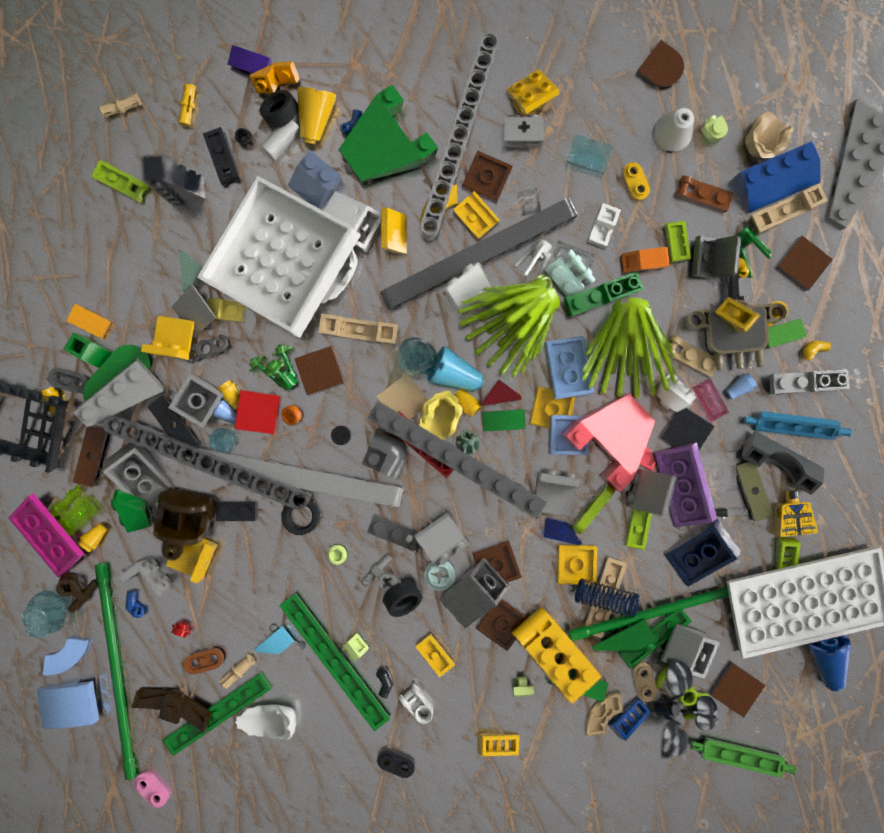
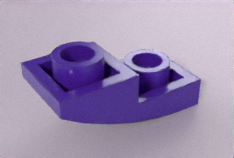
[227,45,272,73]

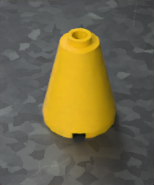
[297,87,336,144]

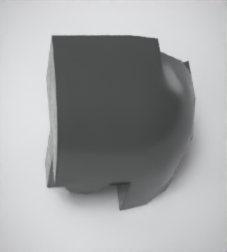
[362,428,408,479]

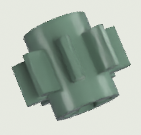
[456,431,480,455]

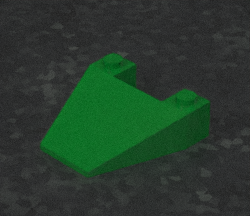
[338,84,438,182]

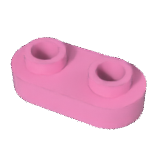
[134,771,169,808]

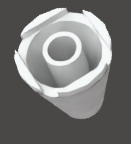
[654,108,694,152]

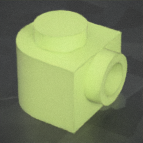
[701,115,728,143]

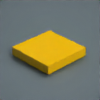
[381,207,407,255]
[529,386,576,429]
[557,544,598,585]

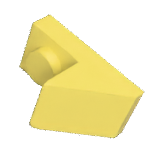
[205,298,245,322]

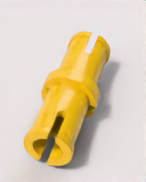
[178,84,196,126]

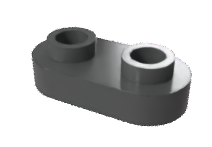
[48,368,88,393]

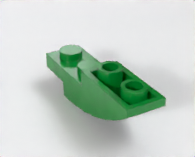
[563,271,644,317]

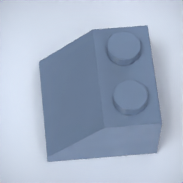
[288,150,343,209]

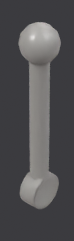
[269,624,305,650]

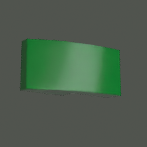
[482,409,526,431]

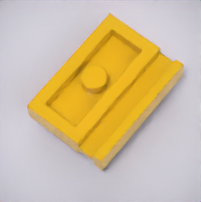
[453,191,500,240]

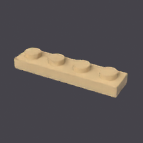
[584,556,627,638]

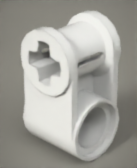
[398,684,433,724]

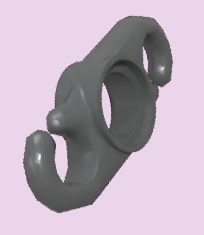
[186,334,228,363]

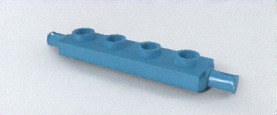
[744,411,852,440]

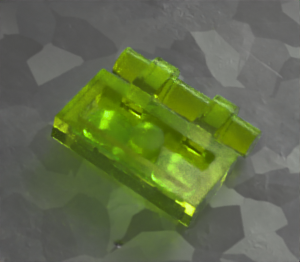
[49,485,100,537]

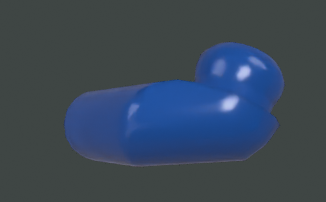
[125,590,144,618]

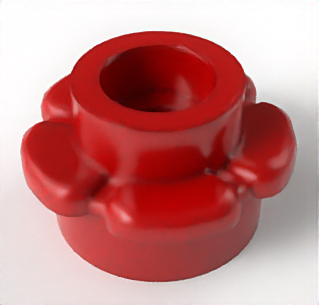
[171,621,191,638]

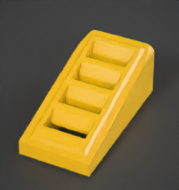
[477,733,520,756]

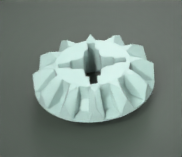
[424,562,456,591]

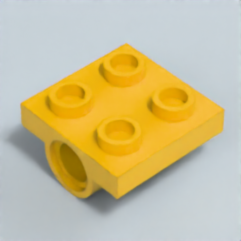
[506,69,560,115]

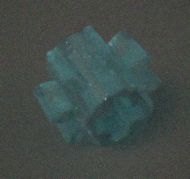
[209,428,234,452]

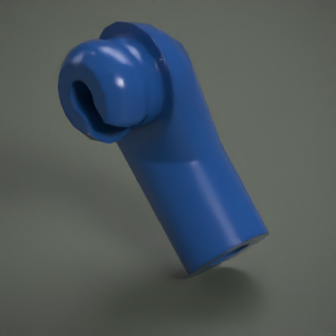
[340,109,362,135]

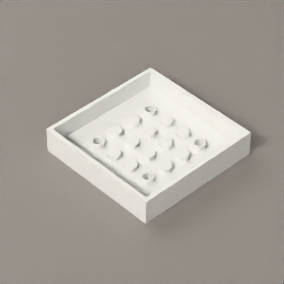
[197,176,361,338]

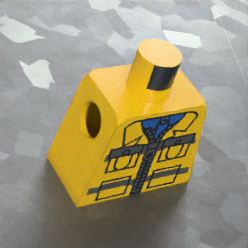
[774,490,818,537]

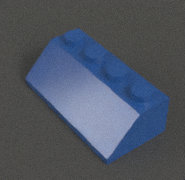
[733,141,820,213]

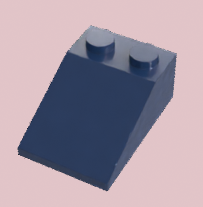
[665,519,741,587]

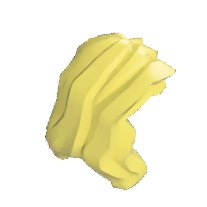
[419,391,463,440]

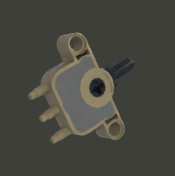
[685,272,787,371]

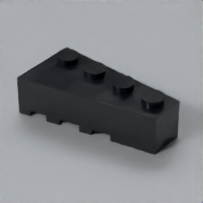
[142,155,205,204]

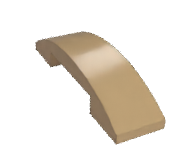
[751,183,828,233]
[318,313,398,344]

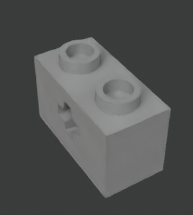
[503,114,544,146]

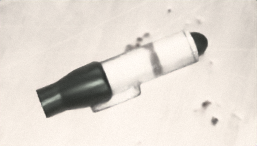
[715,508,750,519]

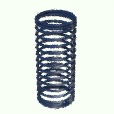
[575,578,640,618]

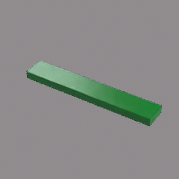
[162,672,272,756]

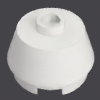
[656,375,696,412]

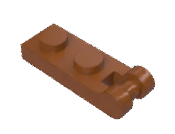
[676,175,734,213]

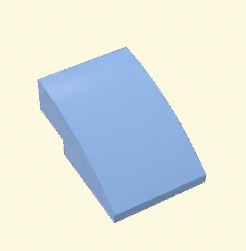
[36,681,99,729]

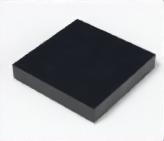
[660,408,715,450]

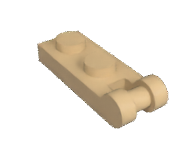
[665,335,716,378]

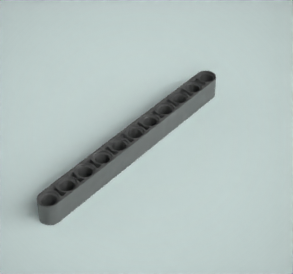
[380,198,578,310]
[103,416,310,510]

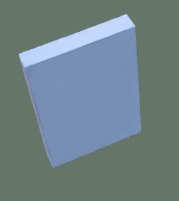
[545,336,594,400]

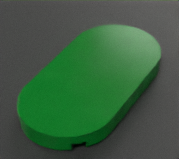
[83,344,150,401]

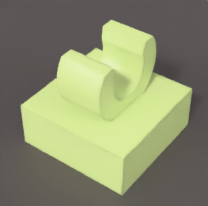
[342,633,369,661]
[513,677,534,697]

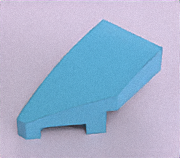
[254,626,295,654]

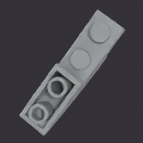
[769,370,850,394]

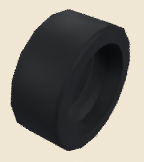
[259,90,298,128]
[281,498,320,535]
[382,581,422,617]

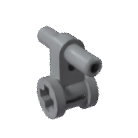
[361,554,400,592]

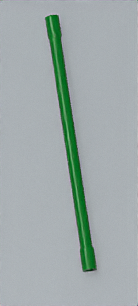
[94,563,137,780]
[568,587,729,642]

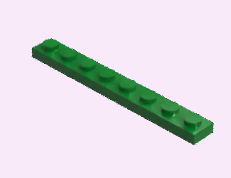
[279,593,390,731]

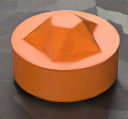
[281,405,301,425]

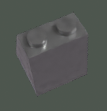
[439,557,510,628]

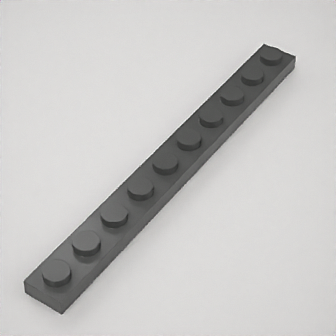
[367,401,547,519]

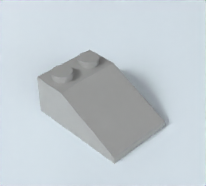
[103,442,174,507]
[627,469,676,517]

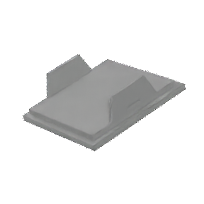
[172,284,216,338]

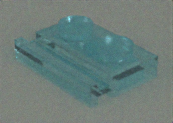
[567,134,613,175]

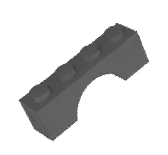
[742,431,825,495]

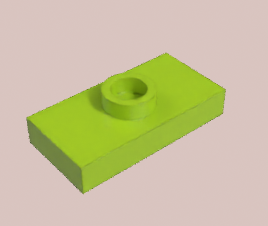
[665,220,691,263]

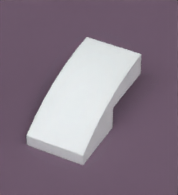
[587,203,621,249]

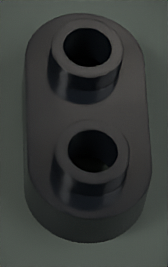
[377,748,415,778]

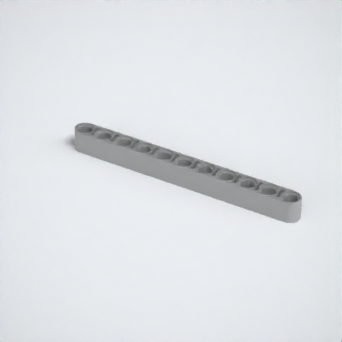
[420,33,498,239]
[191,448,404,507]

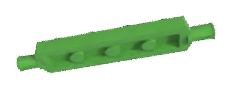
[690,737,797,778]

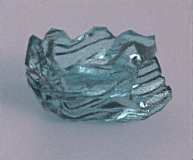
[22,590,68,638]

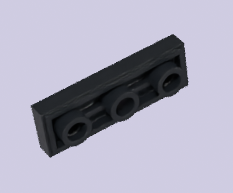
[147,395,199,452]

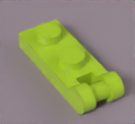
[91,160,149,203]

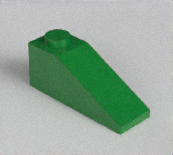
[592,619,658,653]

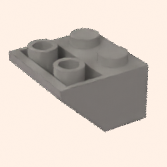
[661,623,720,679]

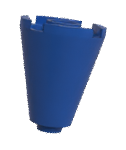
[809,635,851,691]

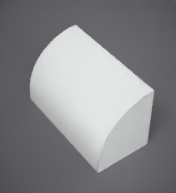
[260,120,300,161]

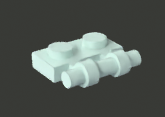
[545,249,596,297]

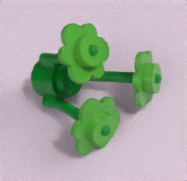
[249,344,297,391]

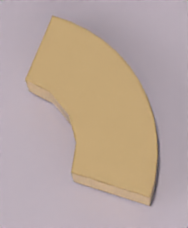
[585,691,623,736]

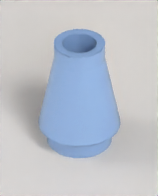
[726,373,757,400]
[212,400,236,425]

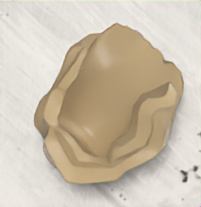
[746,111,793,159]

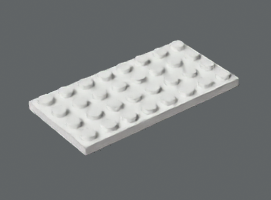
[726,546,884,659]

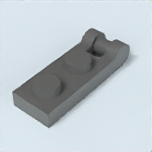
[367,514,420,553]

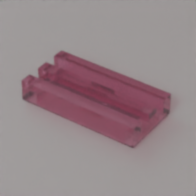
[692,378,729,422]

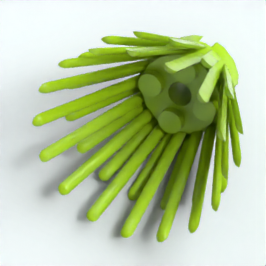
[457,279,560,378]
[582,297,677,398]

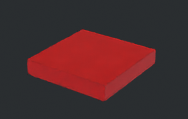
[234,390,280,434]

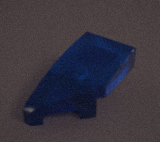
[544,518,582,545]

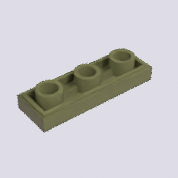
[734,461,774,522]

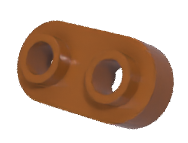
[184,648,224,674]

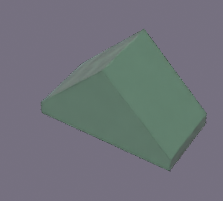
[179,251,203,292]

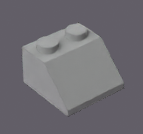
[168,374,224,428]
[414,513,469,566]

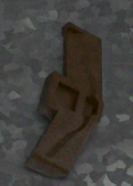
[131,688,212,733]

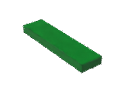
[618,610,692,669]

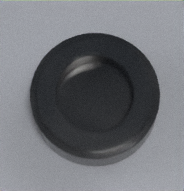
[331,426,351,445]

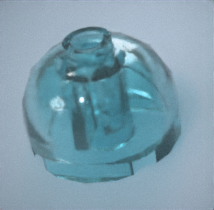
[397,337,437,377]

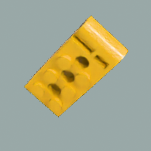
[511,607,602,704]

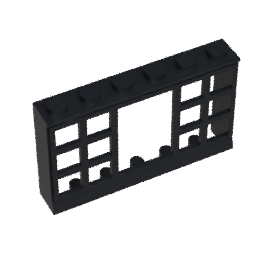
[0,381,69,473]

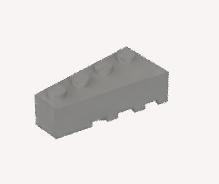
[73,357,164,427]

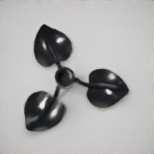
[657,658,719,758]

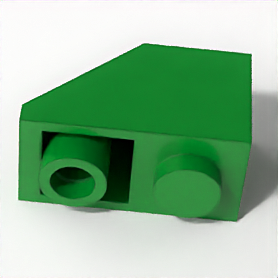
[63,332,113,368]
[111,490,153,533]

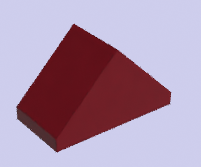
[481,379,522,406]

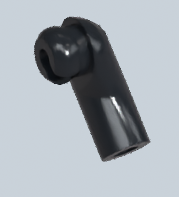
[376,668,394,699]

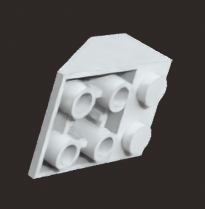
[324,191,381,254]
[446,263,491,315]

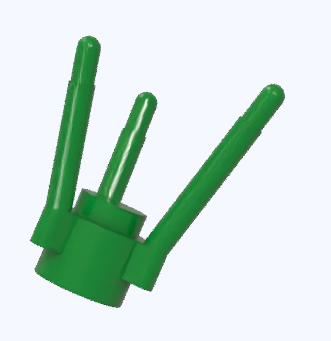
[735,226,772,278]

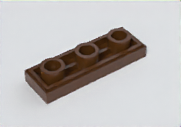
[73,426,108,487]

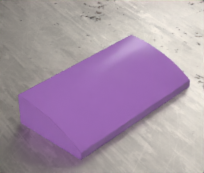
[655,442,717,528]

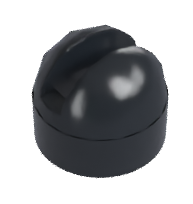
[235,128,252,144]

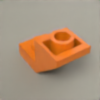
[622,247,670,273]

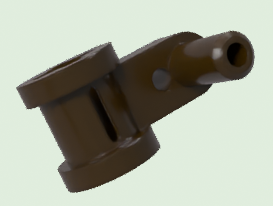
[56,573,98,613]

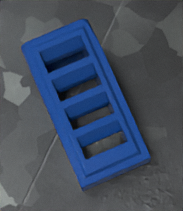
[608,697,651,741]

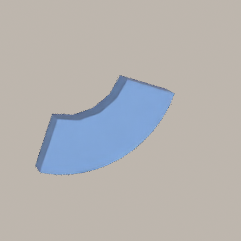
[43,637,89,675]

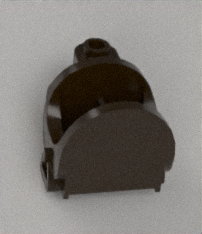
[153,487,216,560]

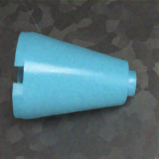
[427,346,484,392]

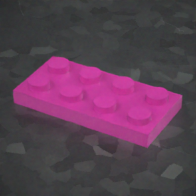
[8,494,84,578]

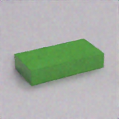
[767,318,807,349]

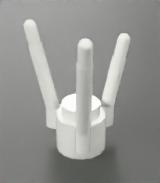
[514,239,552,276]

